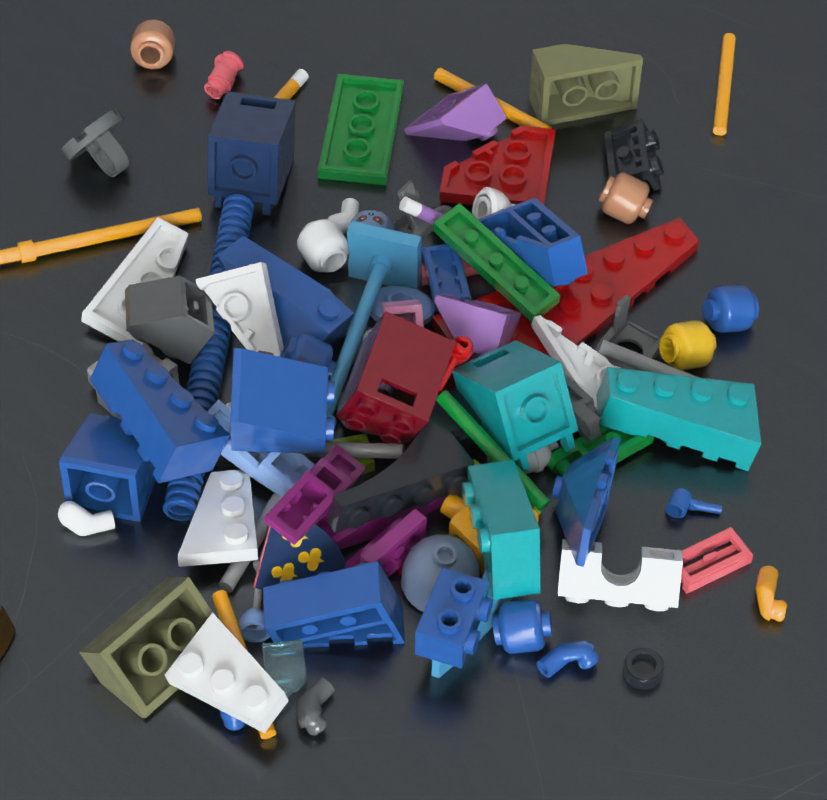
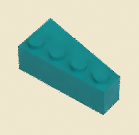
[596,367,761,471]

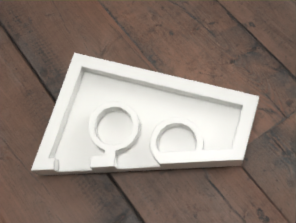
[178,470,258,567]
[164,612,289,733]

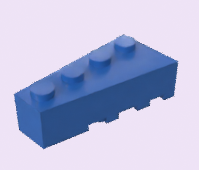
[90,339,230,483]

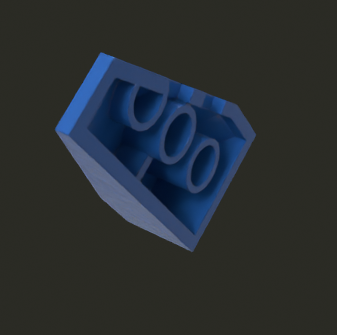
[217,236,354,347]
[552,437,621,567]

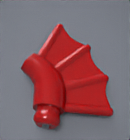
[438,336,473,393]

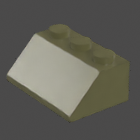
[79,577,212,718]

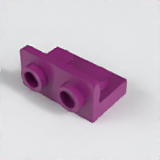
[345,509,427,577]

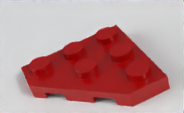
[439,125,556,205]

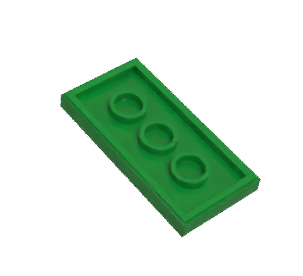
[318,74,404,186]

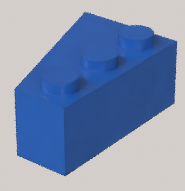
[263,561,405,649]

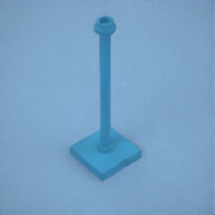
[326,221,422,429]

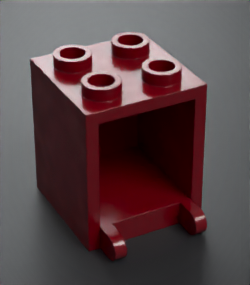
[335,311,456,447]

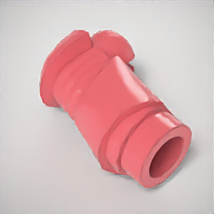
[204,50,244,99]

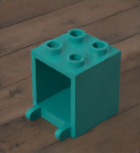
[452,340,579,472]

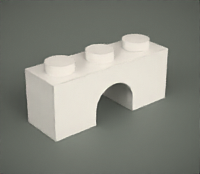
[558,539,683,611]

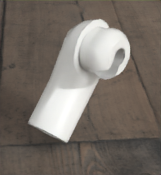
[328,198,359,236]
[58,501,115,536]

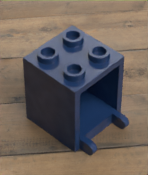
[208,91,296,216]

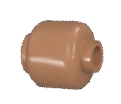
[130,19,176,70]
[598,172,653,224]

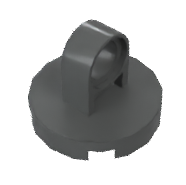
[61,108,129,177]

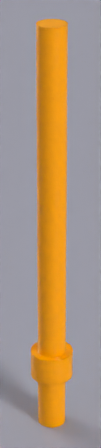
[0,208,202,265]

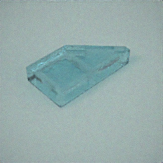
[262,640,307,698]

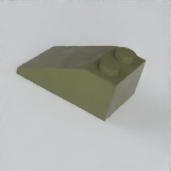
[529,44,643,125]

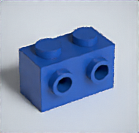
[415,567,493,669]

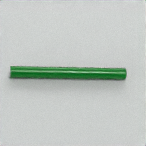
[436,390,551,511]

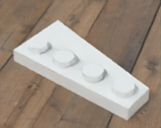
[81,217,189,345]

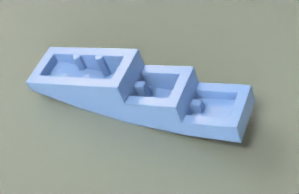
[207,399,315,497]

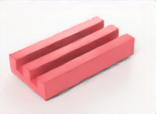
[681,527,753,594]

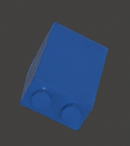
[230,348,335,454]
[59,413,156,522]

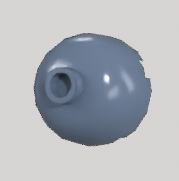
[401,534,480,612]

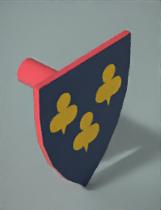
[253,525,346,589]

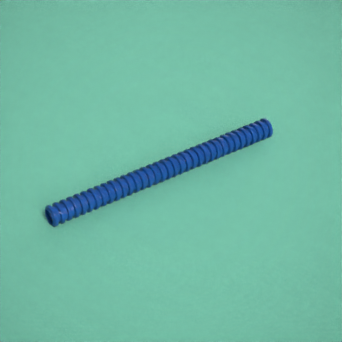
[163,194,254,521]

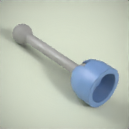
[239,557,270,643]

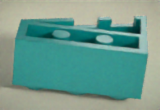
[462,460,540,600]

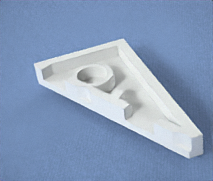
[196,262,284,357]
[531,315,620,413]

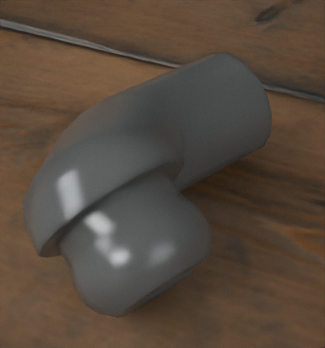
[296,677,335,735]

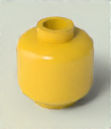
[659,320,716,370]

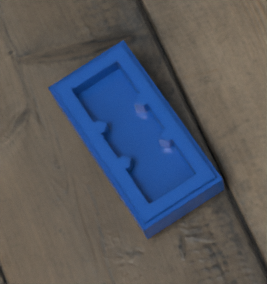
[422,244,472,312]

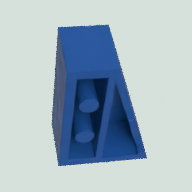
[478,198,588,287]

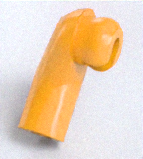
[755,566,787,622]

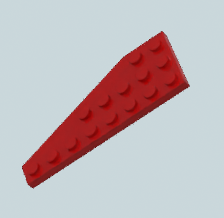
[432,218,699,365]

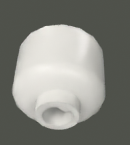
[297,219,349,272]

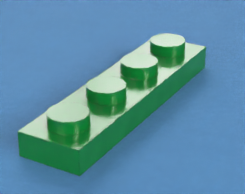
[433,203,560,322]

